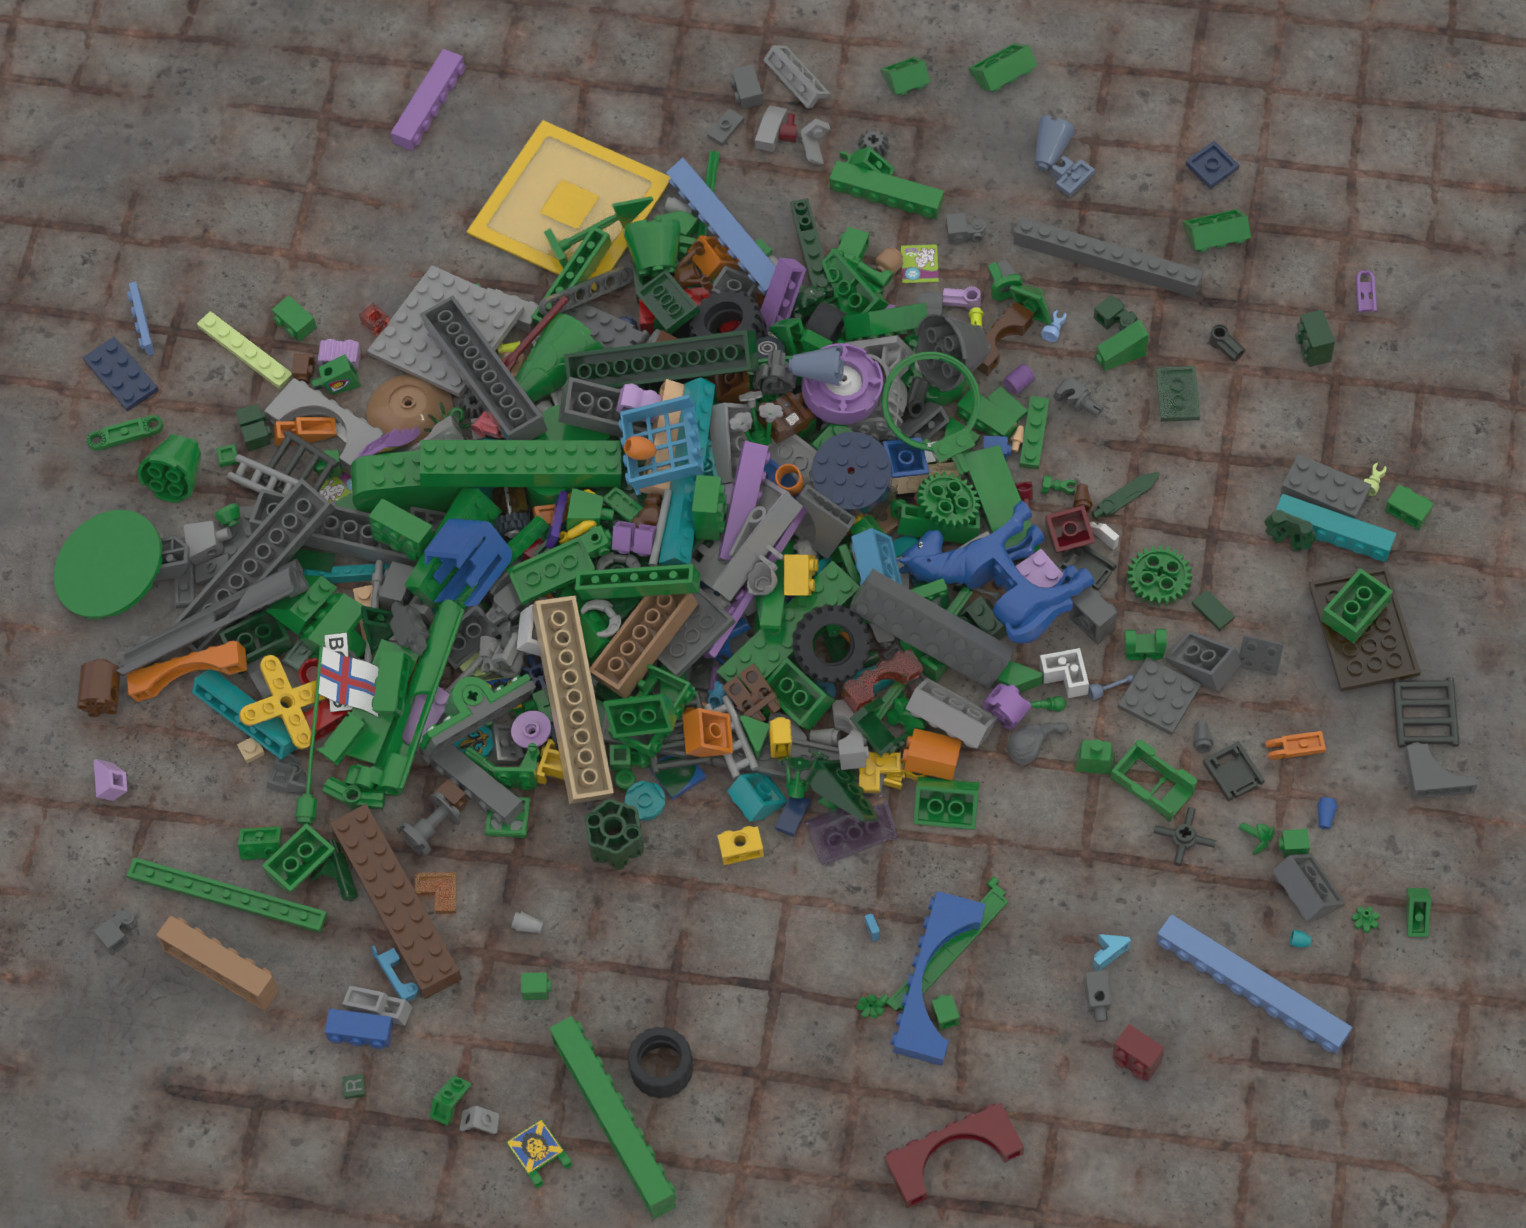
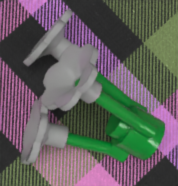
[729,391,783,446]

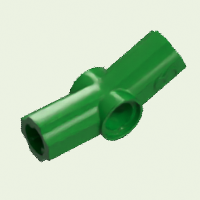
[322,776,385,810]

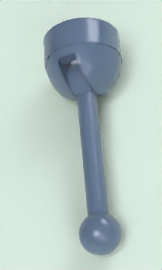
[1088,675,1134,701]

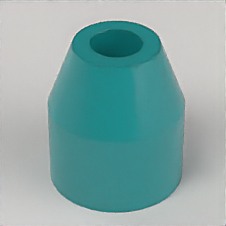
[1289,929,1312,948]

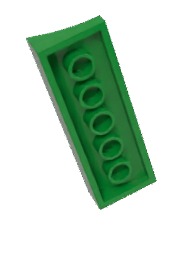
[963,445,1040,562]
[346,639,419,766]

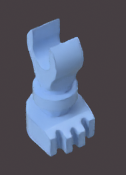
[1041,310,1066,342]

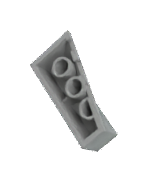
[710,403,752,485]

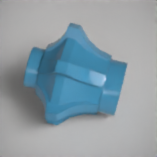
[708,681,733,709]

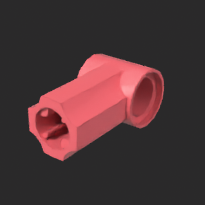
[471,412,505,439]

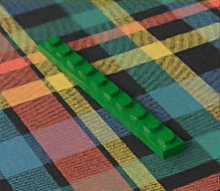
[126,857,328,933]

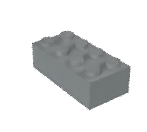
[906,678,998,748]

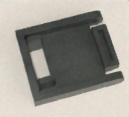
[1057,546,1117,591]
[1203,741,1265,802]

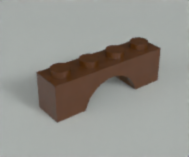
[976,301,1034,376]

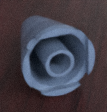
[1035,116,1075,171]
[789,346,844,386]

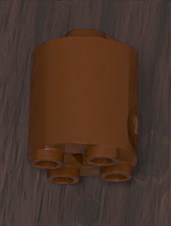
[77,659,120,717]

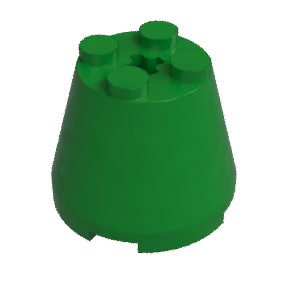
[624,218,681,279]
[137,434,201,503]

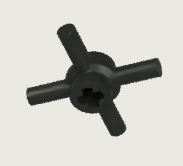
[1153,807,1216,866]

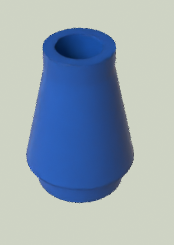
[1317,797,1338,829]

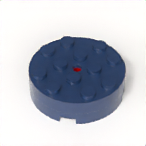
[811,432,893,515]

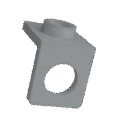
[460,1106,499,1134]

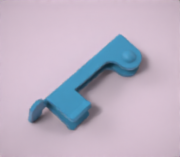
[371,946,418,1002]

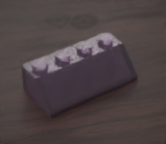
[804,793,899,866]

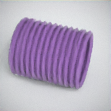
[1003,364,1035,395]

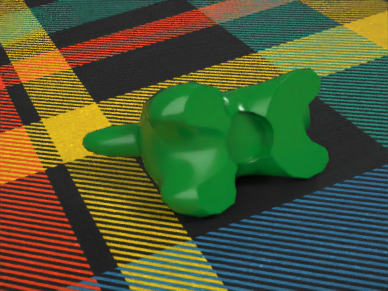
[886,691,927,736]

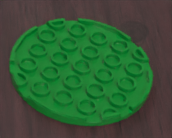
[54,510,163,620]

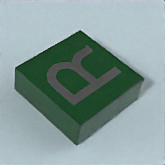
[342,1074,366,1099]

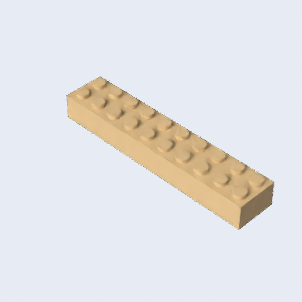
[532,596,614,804]

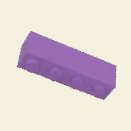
[761,257,806,337]

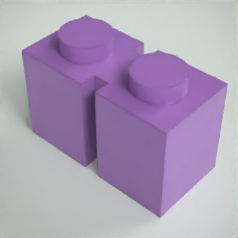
[612,521,657,556]

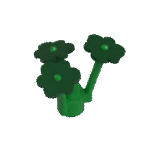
[776,748,830,798]

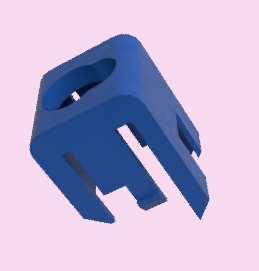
[425,518,512,606]

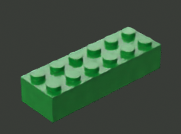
[404,487,502,609]

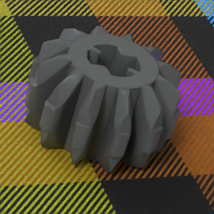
[857,128,889,156]
[458,389,486,420]

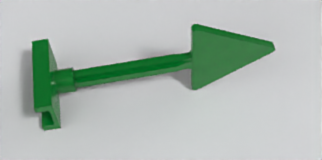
[544,196,654,269]

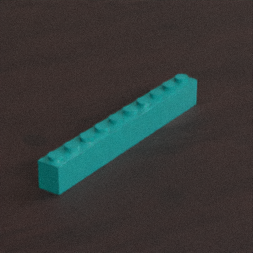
[659,377,715,566]

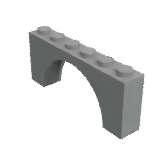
[264,378,384,473]

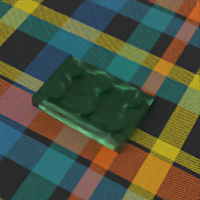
[1156,366,1200,422]

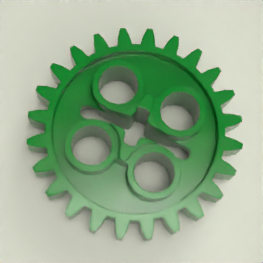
[916,471,980,530]
[1127,545,1193,607]

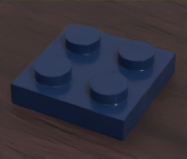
[1185,141,1239,189]

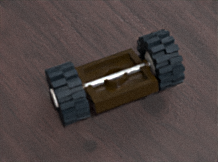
[492,487,530,543]

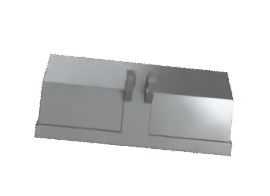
[690,478,803,601]

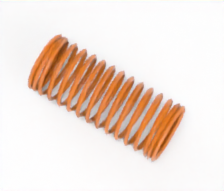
[775,464,804,496]

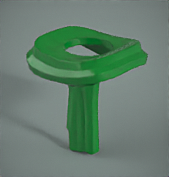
[987,262,1023,301]

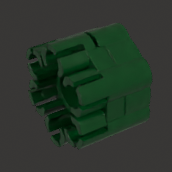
[584,799,644,870]

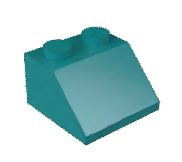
[727,773,788,822]

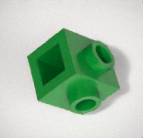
[580,525,613,559]

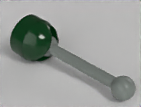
[953,583,1001,600]

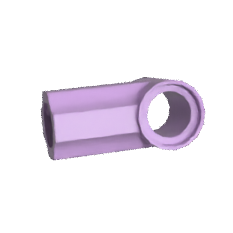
[942,287,981,311]

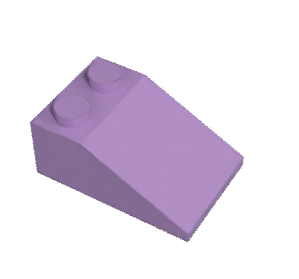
[389,686,450,753]

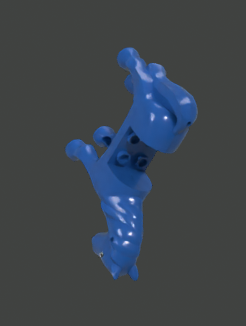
[897,500,1095,644]

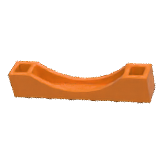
[127,641,247,702]

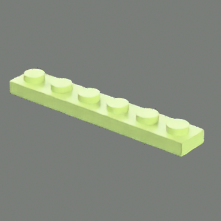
[197,311,293,390]

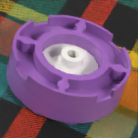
[801,343,883,425]

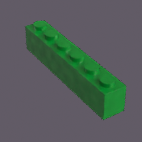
[829,161,944,219]
[531,226,612,331]
[575,564,700,600]

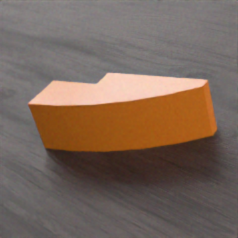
[273,417,337,446]

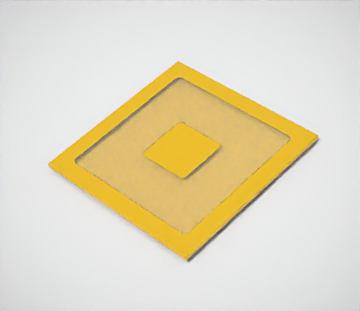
[467,120,671,292]

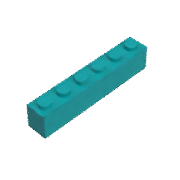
[1275,494,1396,562]
[192,670,297,760]

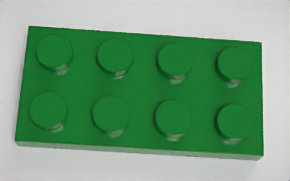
[507,536,595,605]

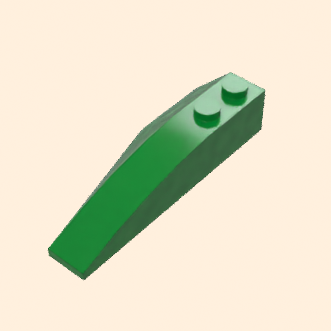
[755,540,797,629]

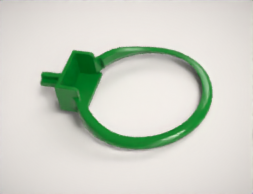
[881,352,980,475]

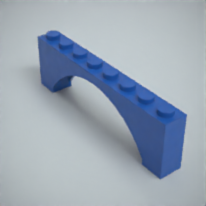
[890,891,986,1066]

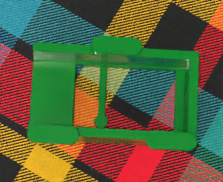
[1111,739,1197,822]

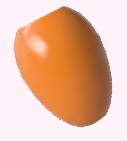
[624,436,657,460]

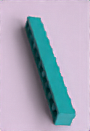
[304,564,390,584]

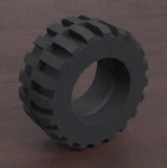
[689,290,766,340]
[792,604,872,683]

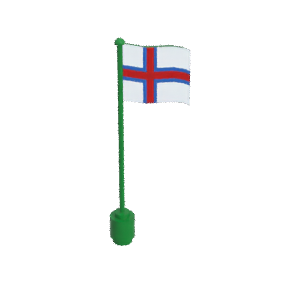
[295,643,379,825]

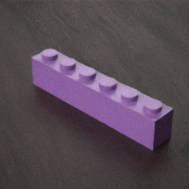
[391,49,465,151]
[717,441,770,563]

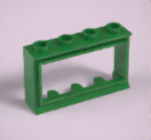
[607,664,694,758]

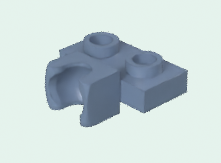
[1051,156,1095,197]

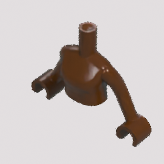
[673,241,713,290]

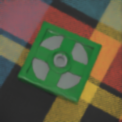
[485,797,531,838]

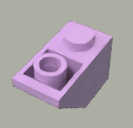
[94,759,127,801]

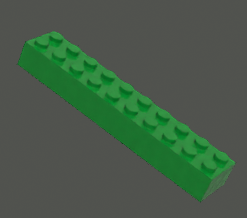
[420,440,621,487]
[549,1016,677,1220]

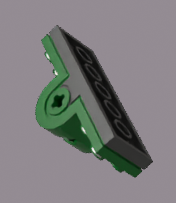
[419,674,536,758]

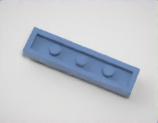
[127,282,155,356]

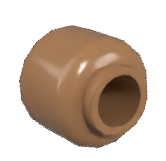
[875,248,903,274]

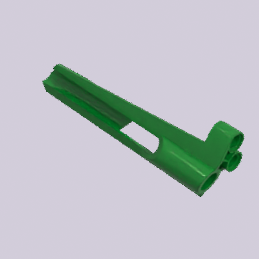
[344,599,465,796]

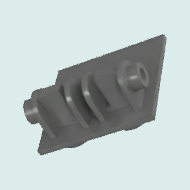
[1239,635,1284,676]

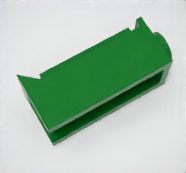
[317,711,367,766]

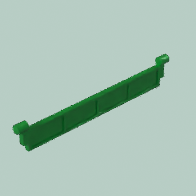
[879,876,1008,1012]

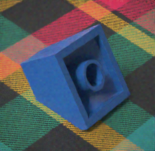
[882,437,929,478]

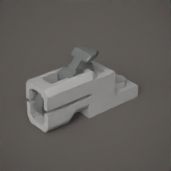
[491,621,531,678]

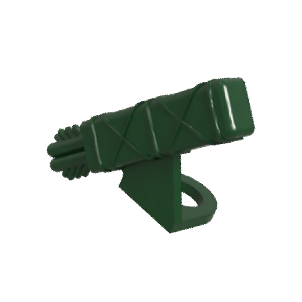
[310,839,358,901]

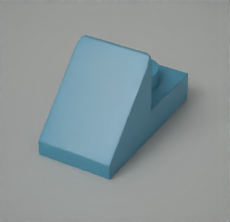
[1093,934,1131,971]

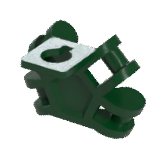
[1264,510,1316,551]

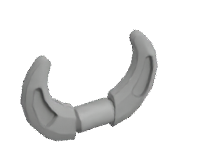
[581,599,621,637]

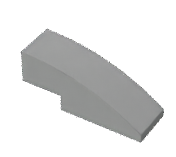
[755,105,788,152]
[342,986,413,1026]

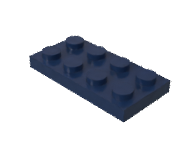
[83,337,159,412]

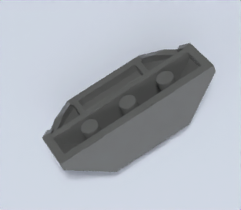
[152,535,190,583]

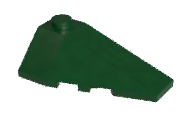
[805,760,878,822]

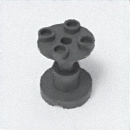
[396,792,461,857]

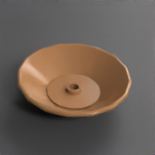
[366,374,454,447]

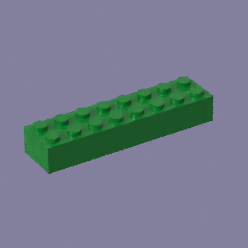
[717,561,860,691]

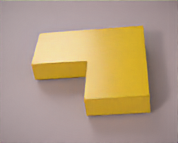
[859,752,901,793]

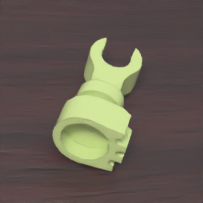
[1364,463,1386,496]

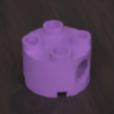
[982,684,1032,730]

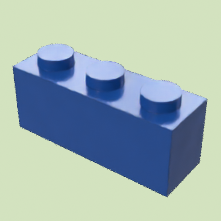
[324,1009,394,1049]

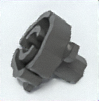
[750,350,797,395]

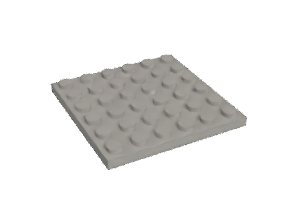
[367,265,525,398]

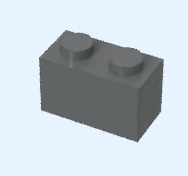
[729,64,763,110]

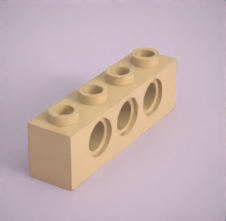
[888,462,961,495]

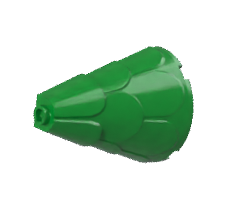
[515,313,604,402]

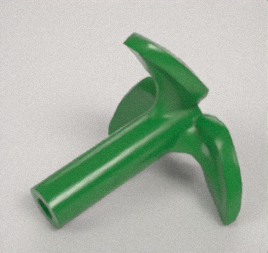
[1239,822,1275,855]

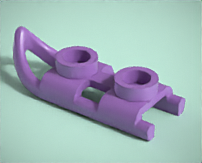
[1356,270,1377,313]

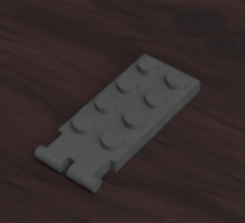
[562,303,649,348]

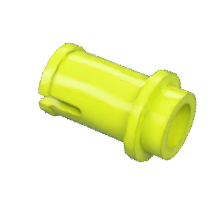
[968,307,984,327]
[497,341,520,355]

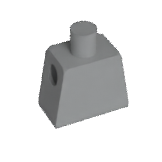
[184,521,232,566]

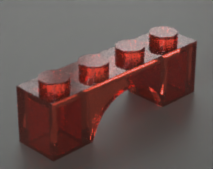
[841,649,924,714]

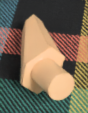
[1010,425,1024,452]

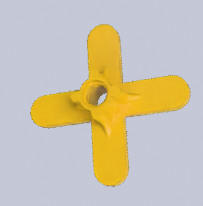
[239,655,327,749]

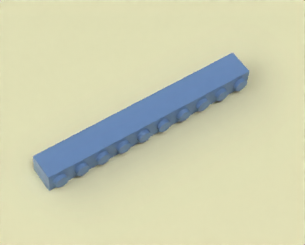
[666,158,776,296]
[1156,914,1352,1054]

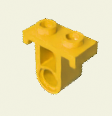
[536,739,565,785]

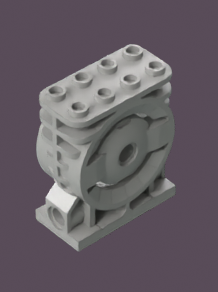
[820,335,915,441]

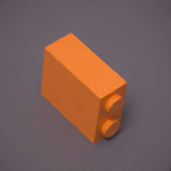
[902,728,962,781]

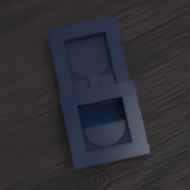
[775,797,811,837]

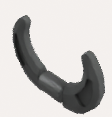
[596,552,641,570]

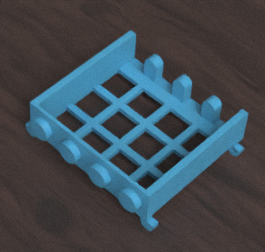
[619,395,704,496]

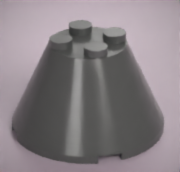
[915,313,991,391]

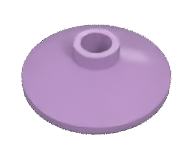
[511,711,551,748]

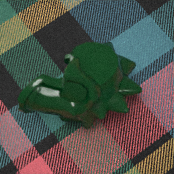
[789,285,827,324]

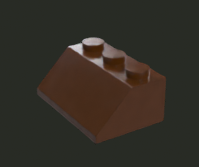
[715,372,750,404]

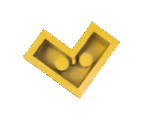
[784,555,819,595]

